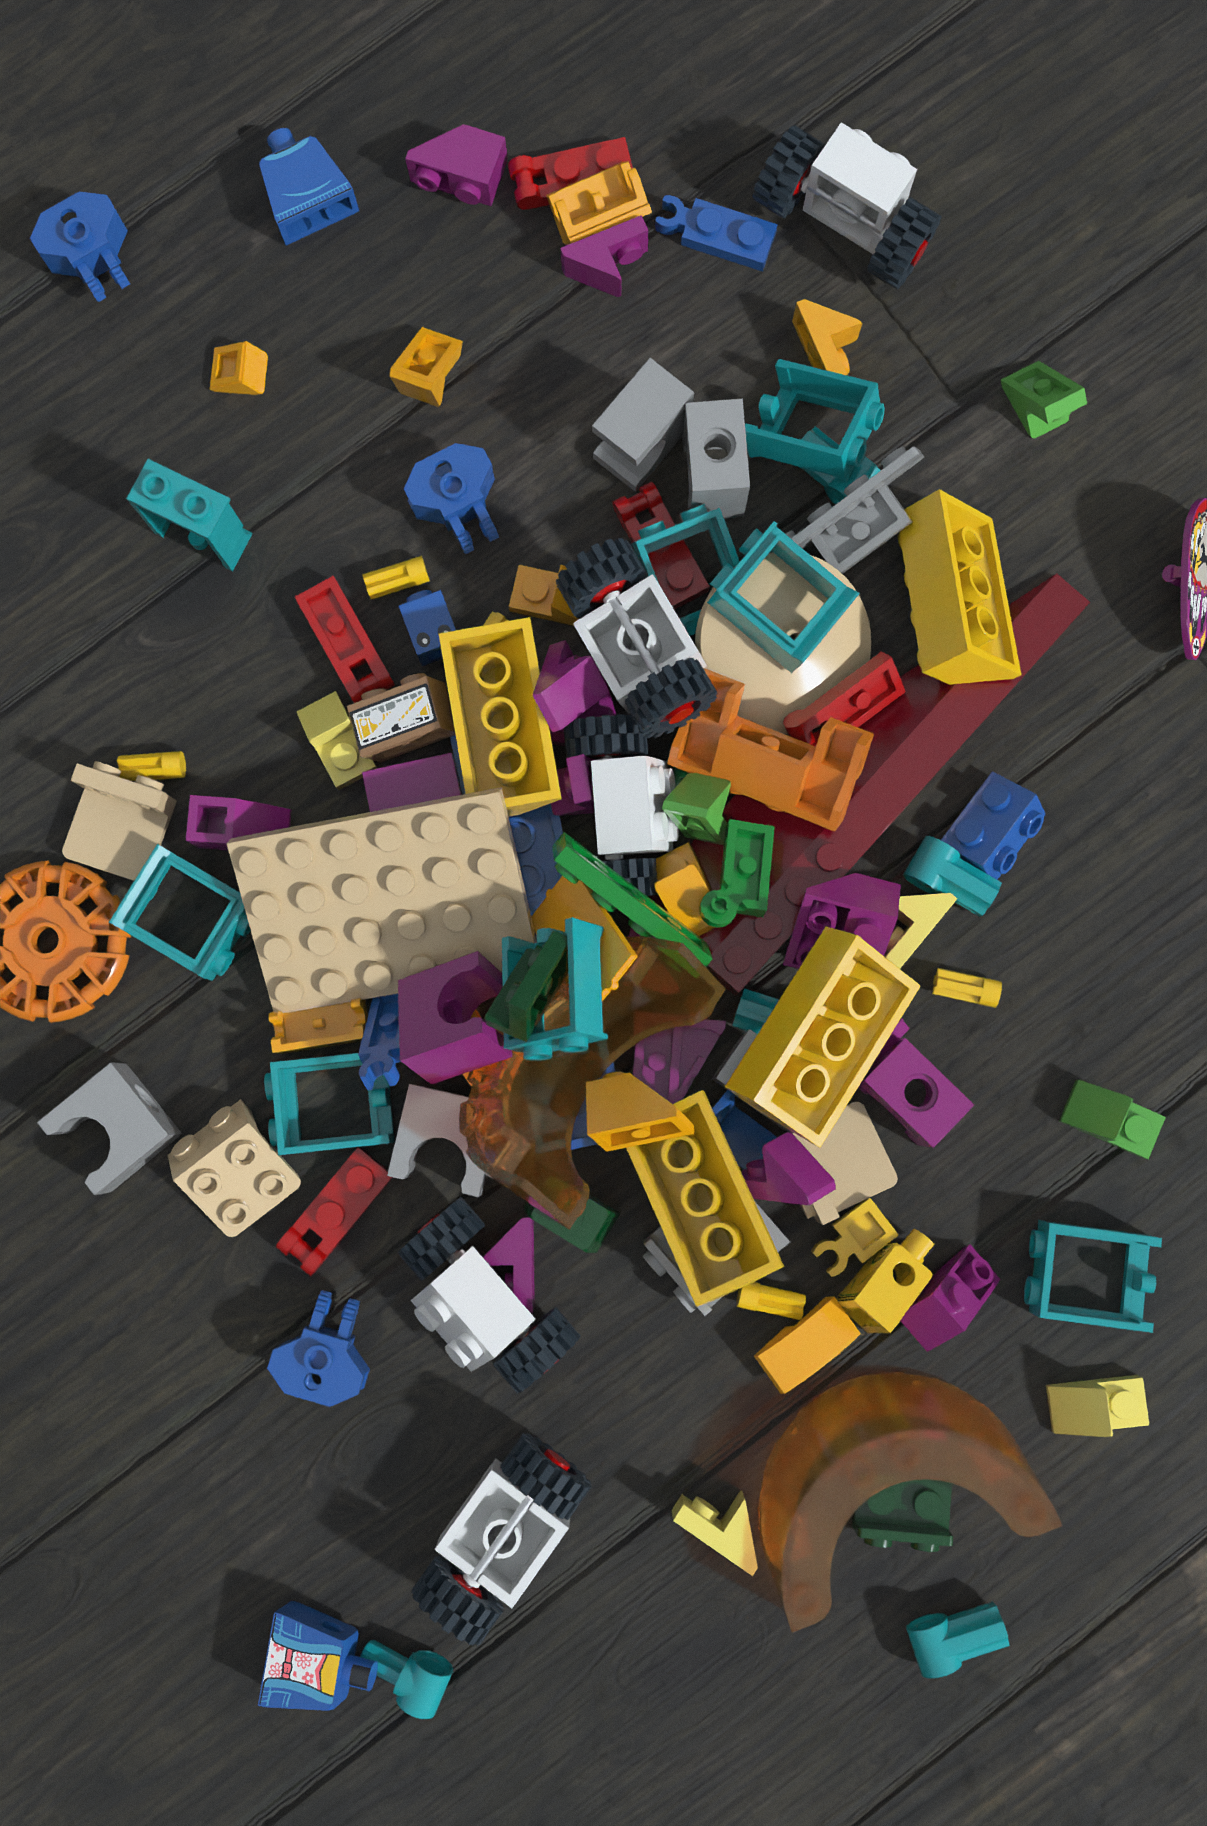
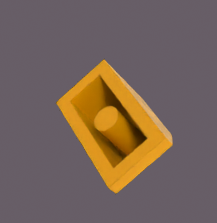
[586,1072,694,1152]

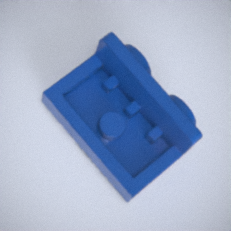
[941,771,1045,880]

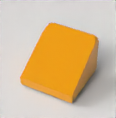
[210,341,268,395]

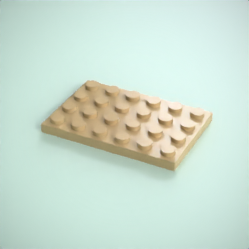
[227,787,537,1013]

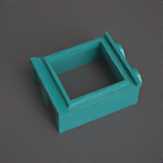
[745,359,885,483]
[126,459,253,572]
[630,504,740,636]
[707,521,860,674]
[109,844,251,981]
[502,917,608,1061]
[264,1053,395,1155]
[1024,1220,1162,1333]

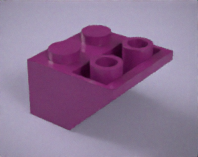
[783,873,901,969]

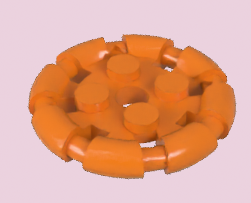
[0,860,131,1023]

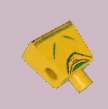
[836,1229,935,1333]

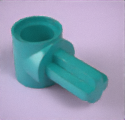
[360,1640,453,1719]

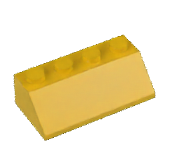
[898,489,1021,685]
[439,617,562,817]
[725,927,920,1148]
[626,1090,784,1307]

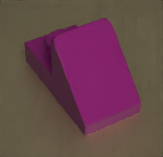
[560,215,648,297]
[533,640,608,732]
[551,754,595,816]
[741,1132,836,1206]
[483,1215,535,1313]

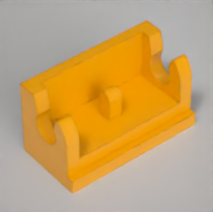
[546,161,652,245]
[268,998,368,1054]

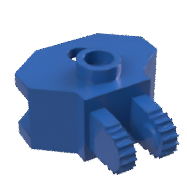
[30,191,130,302]
[404,443,499,554]
[267,1290,370,1407]

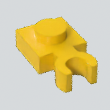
[811,1197,899,1277]

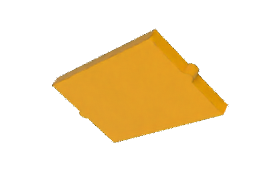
[531,876,638,1001]

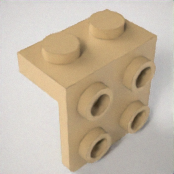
[62,761,177,881]
[168,1099,301,1237]
[789,1102,898,1225]

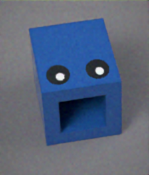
[399,590,456,666]

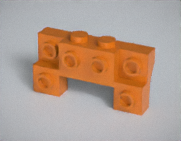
[667,668,874,832]

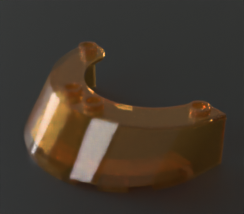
[459,936,726,1230]
[758,1372,1063,1633]

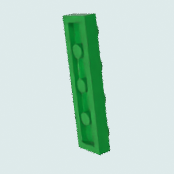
[552,832,713,973]

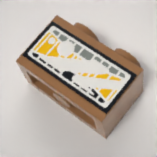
[347,673,456,762]

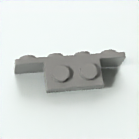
[786,446,924,574]

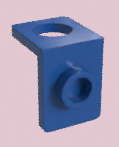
[712,1090,777,1170]

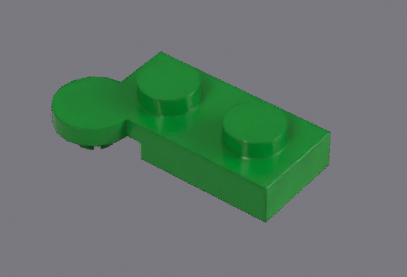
[699,819,775,927]

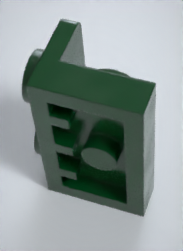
[485,930,568,1042]
[852,1469,953,1552]

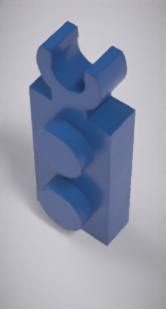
[655,195,778,272]
[358,993,401,1090]

